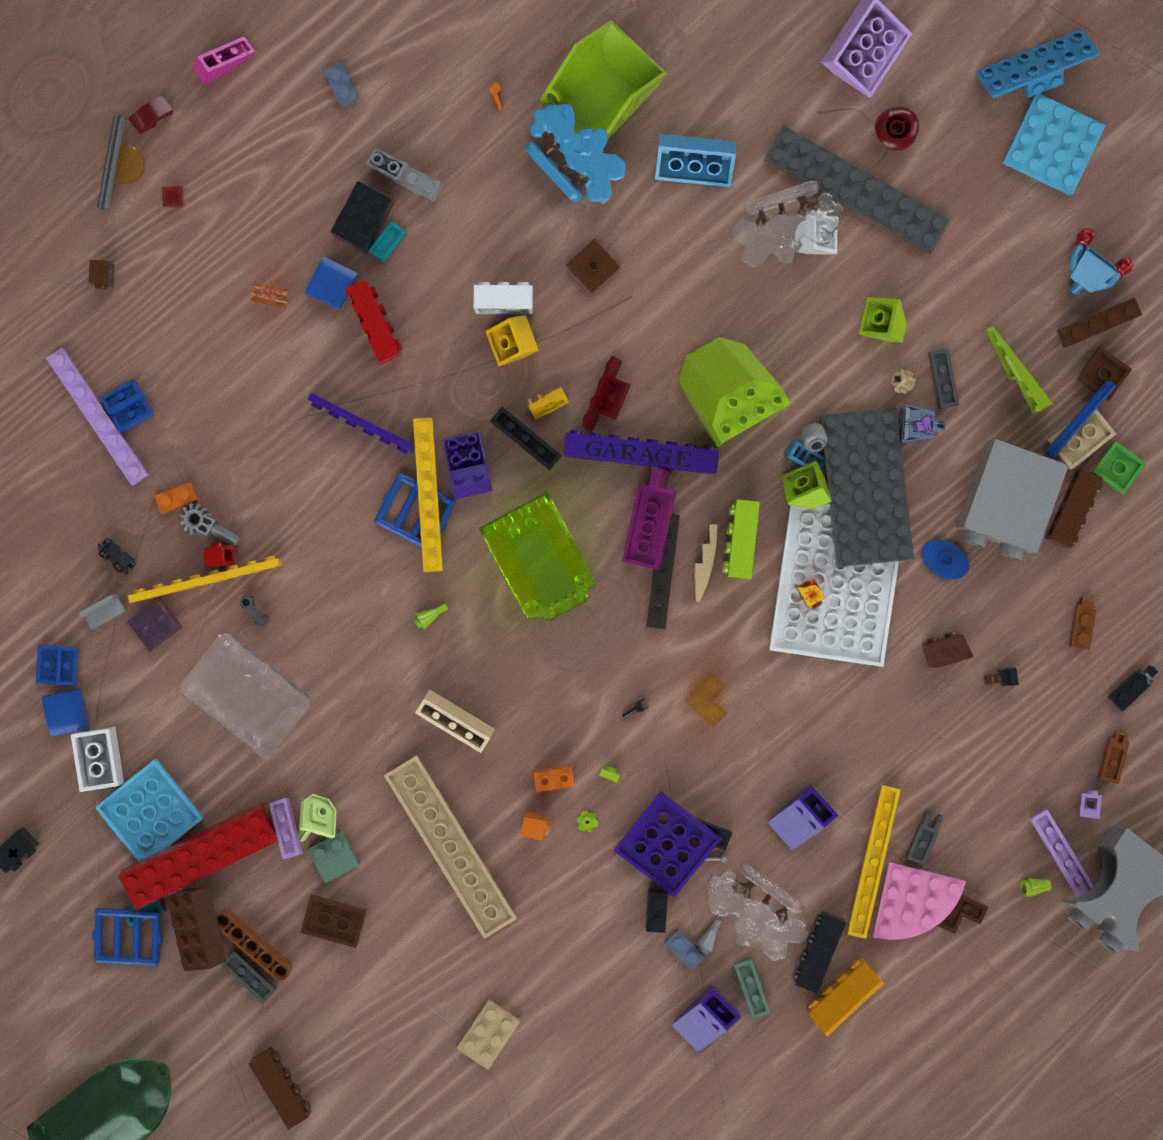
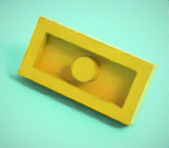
[528,387,569,421]

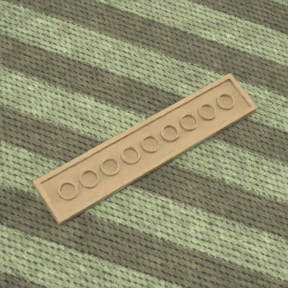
[384,755,517,939]

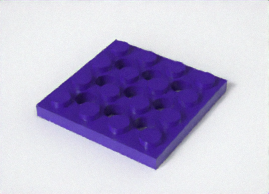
[614,791,722,897]

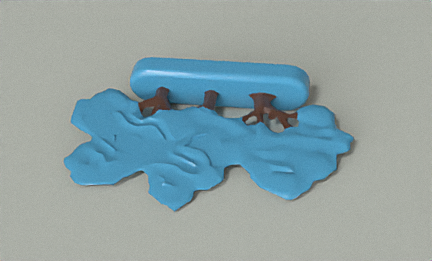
[525,104,626,204]

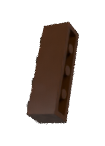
[1057,297,1142,348]
[1045,469,1103,549]
[249,1047,311,1130]

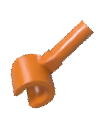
[489,82,503,111]

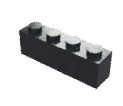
[490,407,562,471]
[792,910,846,994]

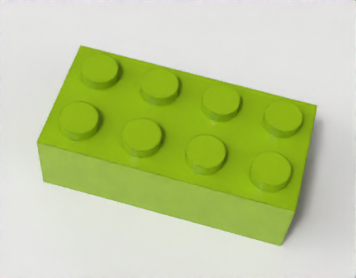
[722,499,760,579]

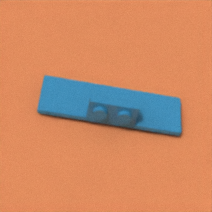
[976,29,1100,98]

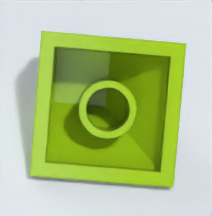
[859,297,907,343]
[782,461,832,509]

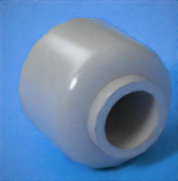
[801,423,828,452]

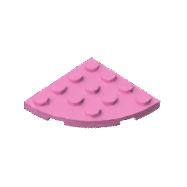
[873,862,966,940]

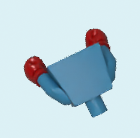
[1069,228,1133,295]

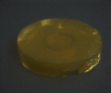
[114,144,145,184]

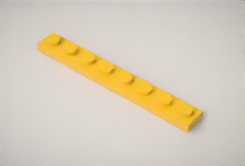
[413,418,443,572]
[128,555,283,603]
[846,784,901,939]

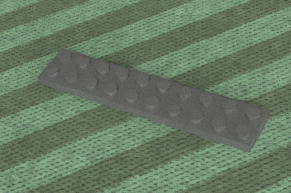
[764,126,950,254]

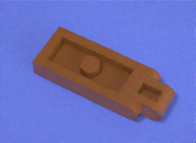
[1069,596,1097,649]
[1098,730,1129,784]

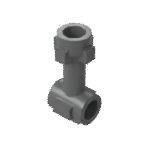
[240,595,270,628]

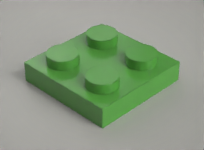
[1091,441,1146,495]

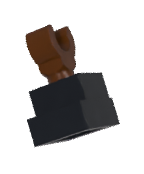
[984,666,1019,686]

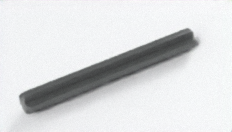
[97,115,125,211]

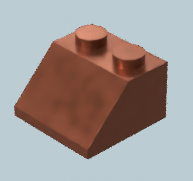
[922,631,973,668]

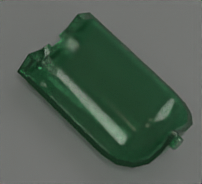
[27,1058,171,1140]

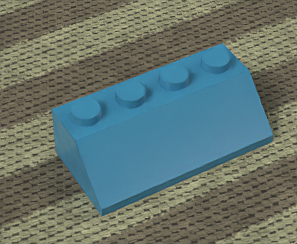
[655,134,736,187]

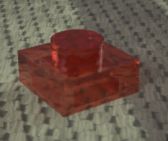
[162,186,184,208]

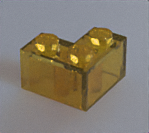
[685,671,727,727]

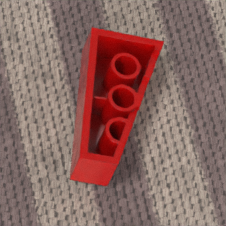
[344,279,403,365]

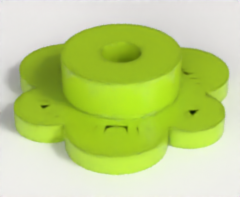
[577,810,599,832]

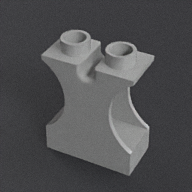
[1061,827,1163,954]

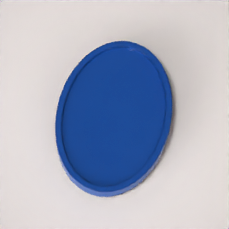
[921,540,969,579]

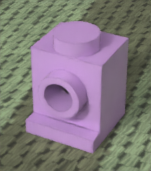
[1080,790,1102,820]

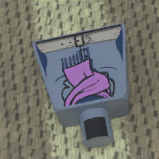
[899,405,945,443]

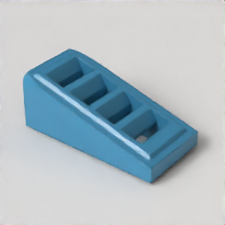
[783,439,825,470]

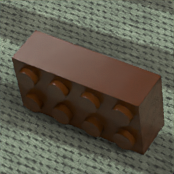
[166,886,227,971]

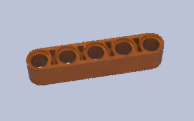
[216,909,292,981]

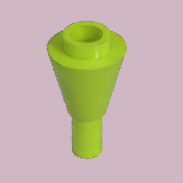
[413,603,448,630]

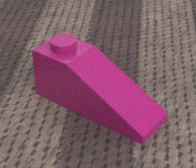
[193,36,255,85]

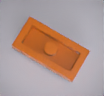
[154,482,198,514]

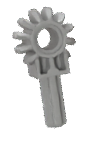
[179,503,240,546]

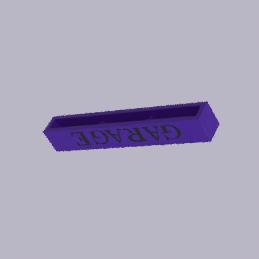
[564,430,719,475]

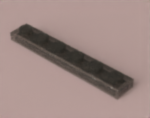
[646,514,680,629]

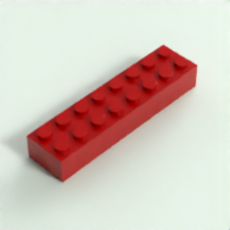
[118,802,278,910]

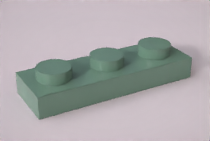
[733,957,771,1019]

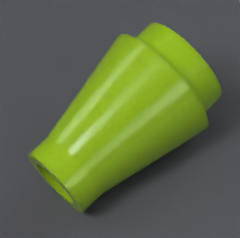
[1020,878,1051,897]

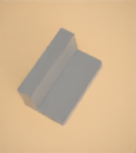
[78,594,127,630]

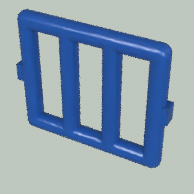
[374,473,456,547]
[92,908,162,966]

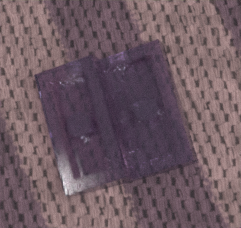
[127,597,183,652]

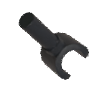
[622,699,649,719]

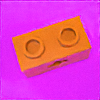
[534,764,575,792]
[520,811,550,841]

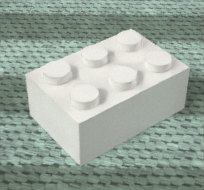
[474,282,533,315]
[71,726,124,792]

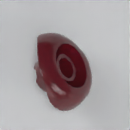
[875,106,919,151]

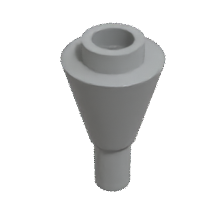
[696,919,721,955]

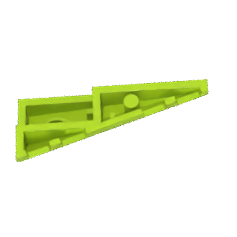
[986,326,1053,414]

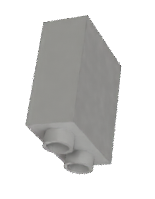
[955,439,1069,561]

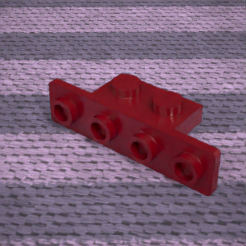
[582,356,631,431]

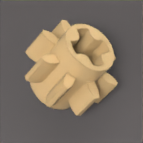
[891,369,916,394]

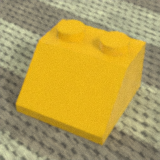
[486,315,539,367]

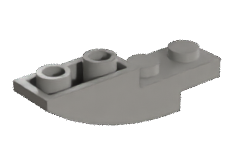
[366,148,443,201]

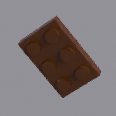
[300,895,367,948]

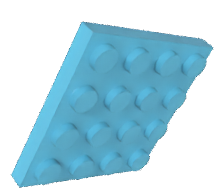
[1002,94,1106,196]
[95,758,204,861]

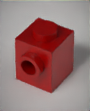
[203,543,235,567]

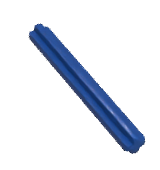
[1046,380,1115,458]

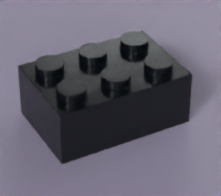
[330,181,394,254]

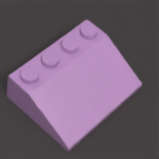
[821,0,912,98]

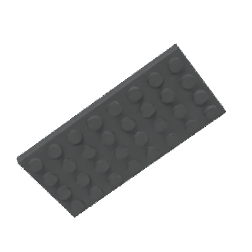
[819,408,914,567]

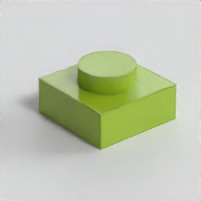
[599,765,620,782]

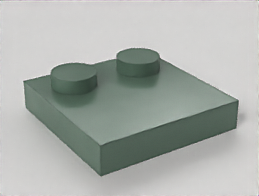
[307,831,360,883]

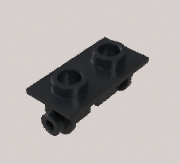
[98,538,136,575]

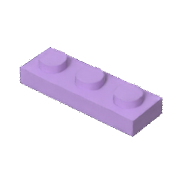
[269,798,303,859]

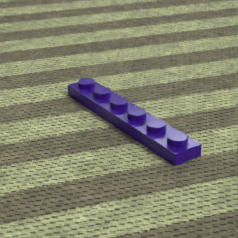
[308,393,415,454]

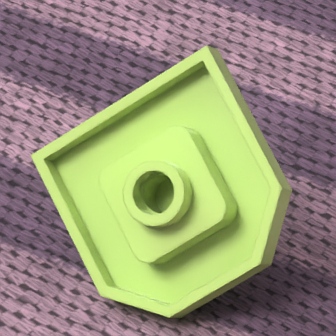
[298,794,337,842]

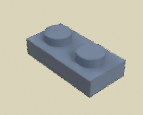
[324,63,358,107]
[664,929,705,971]

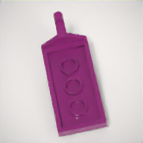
[622,466,677,570]

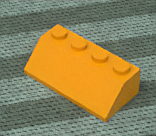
[806,957,884,1036]

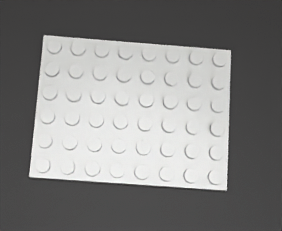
[769,504,899,667]

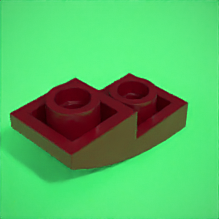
[129,96,173,134]

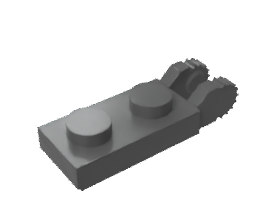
[905,809,943,866]

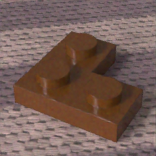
[937,895,988,934]

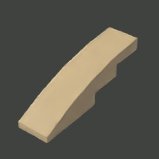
[694,524,717,602]

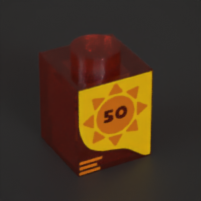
[795,578,825,609]

